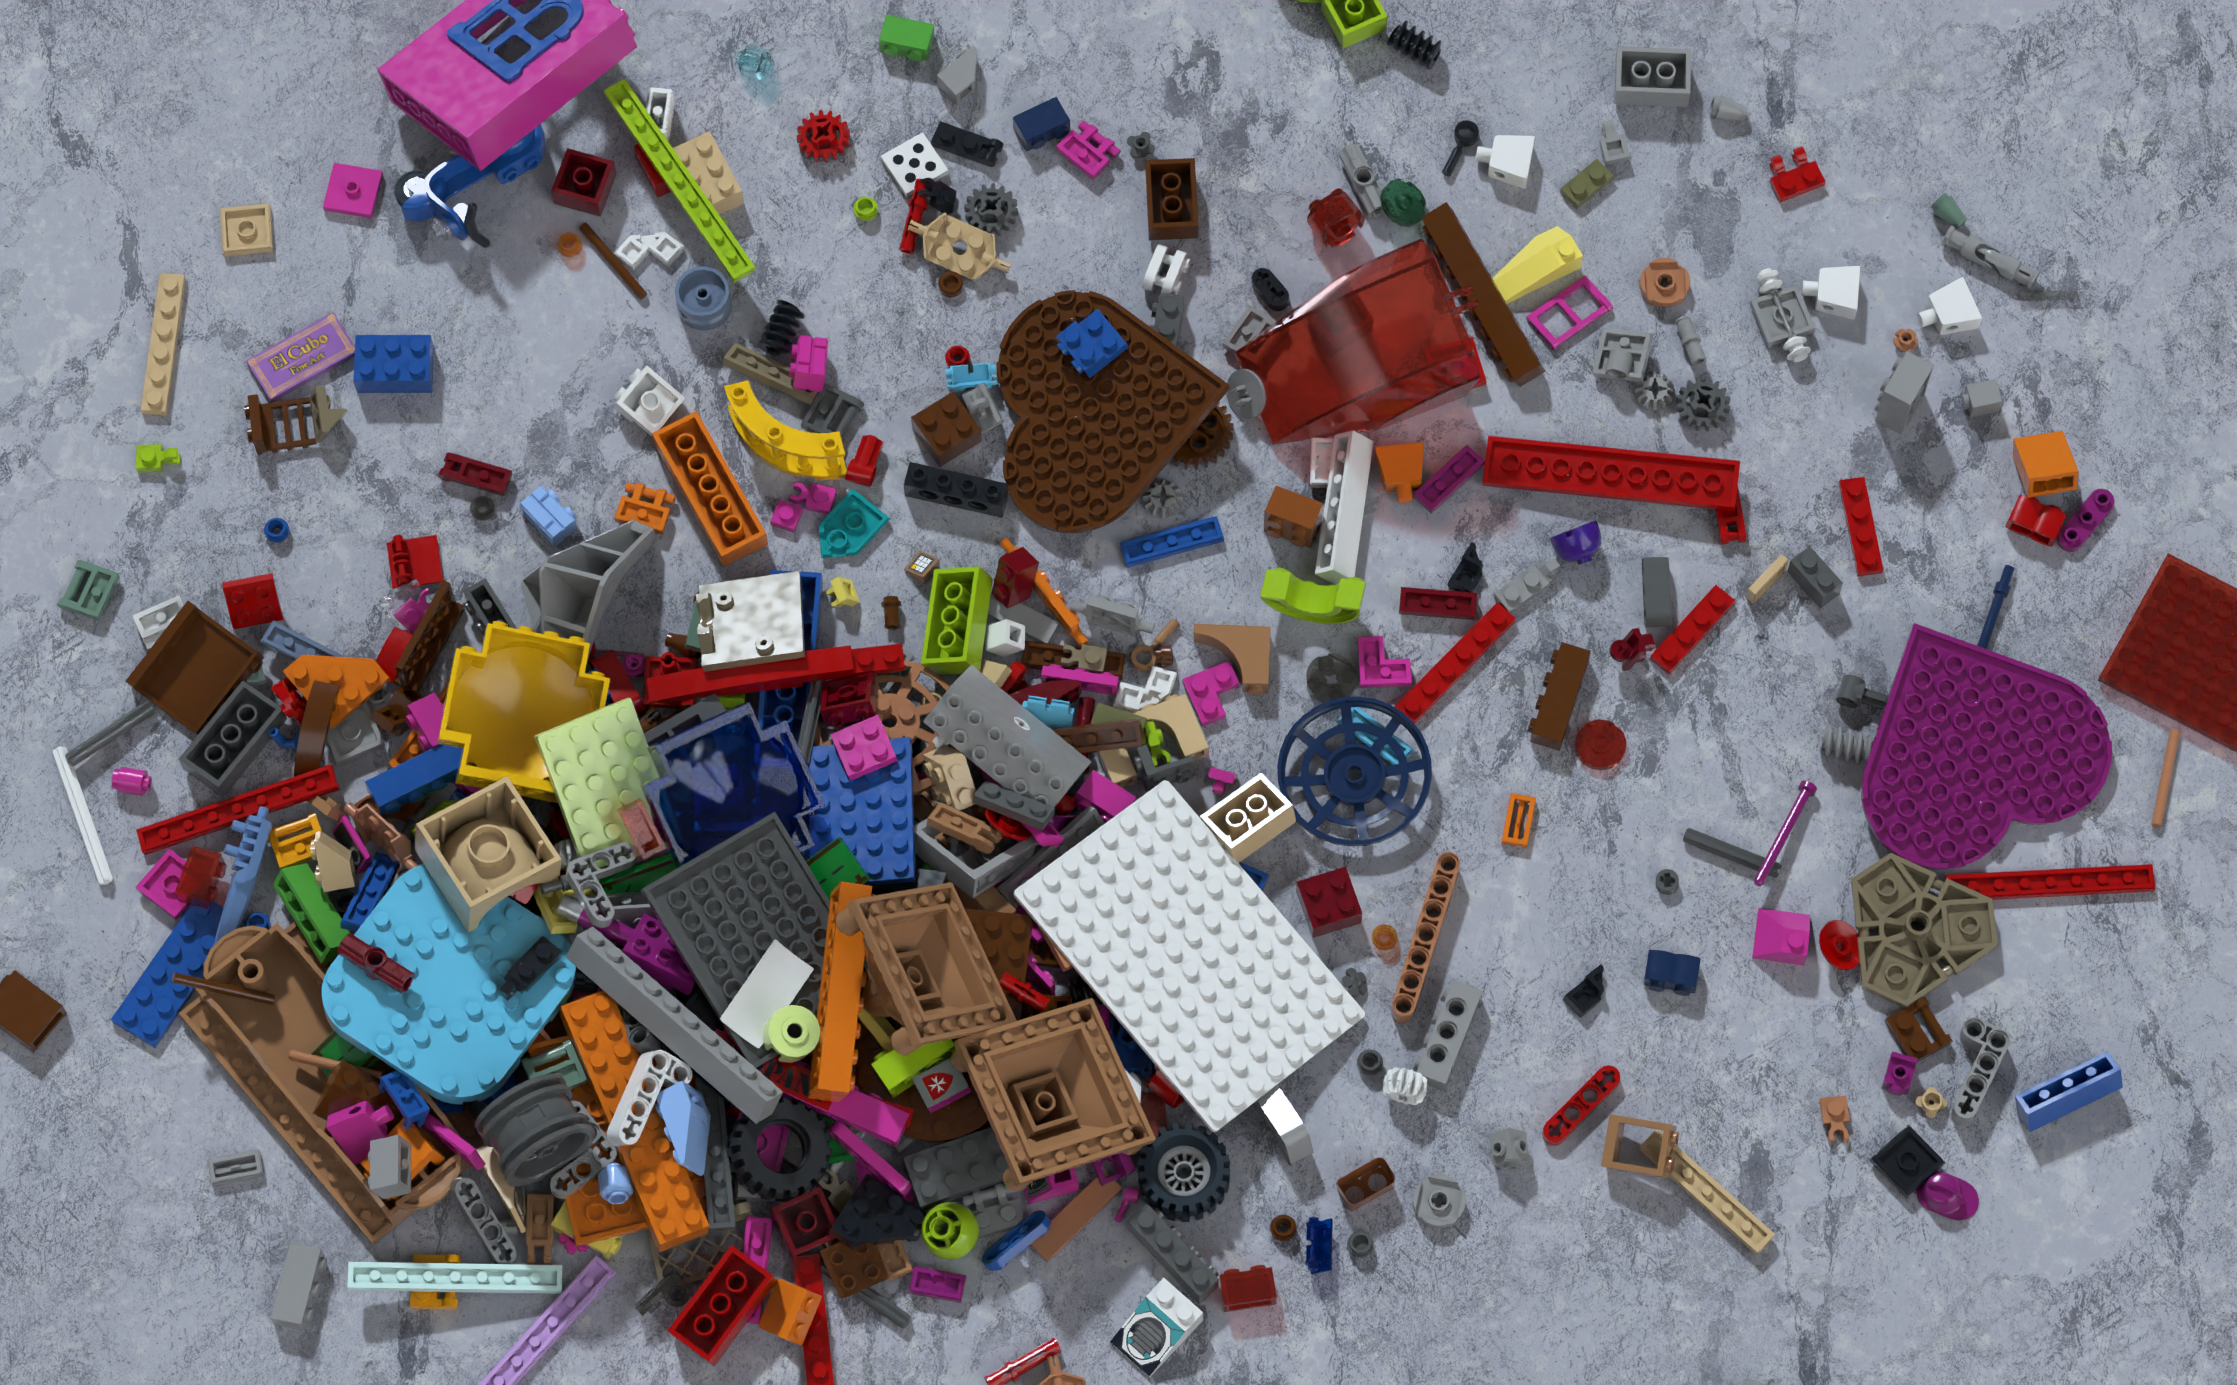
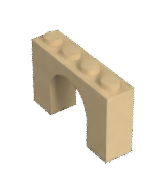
[1096,694,1209,789]

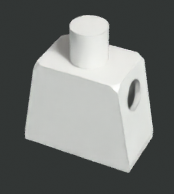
[1475,135,1535,189]
[1802,266,1860,320]
[1917,277,1982,335]

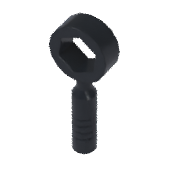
[1442,120,1479,176]

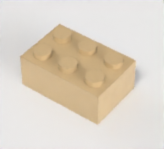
[673,131,744,215]
[1200,773,1296,863]

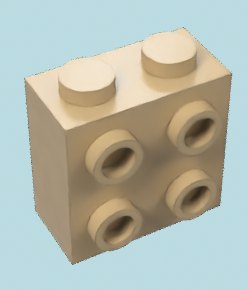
[923,745,976,811]

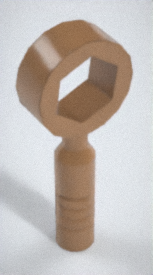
[1131,618,1180,672]

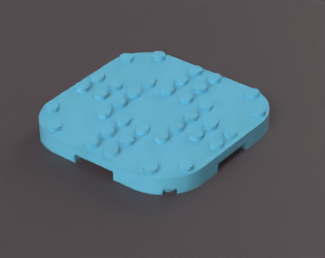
[322,864,576,1104]

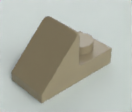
[309,386,347,443]

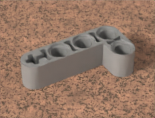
[1951,1017,2010,1126]
[1254,1085,1314,1165]

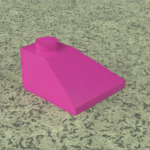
[1752,908,1810,966]

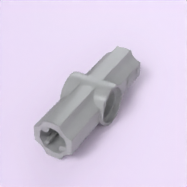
[1338,143,1389,217]

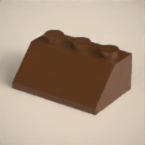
[313,1061,403,1134]

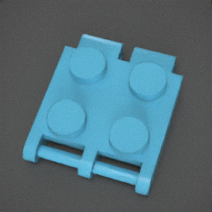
[1022,695,1074,729]

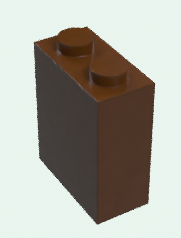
[0,970,67,1053]

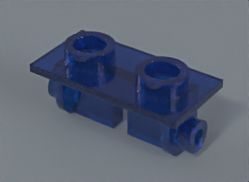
[1305,1217,1333,1275]

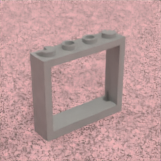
[914,787,1044,898]

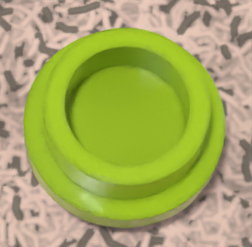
[853,197,878,221]

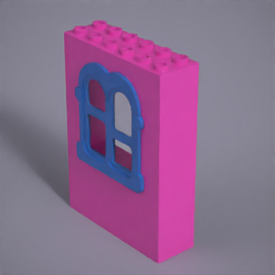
[377,0,637,171]

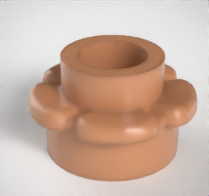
[1893,329,1918,352]

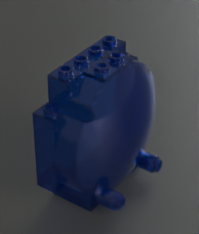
[641,702,825,868]

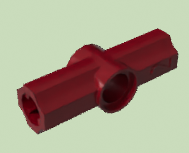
[337,934,415,994]

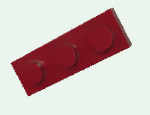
[1399,587,1477,620]

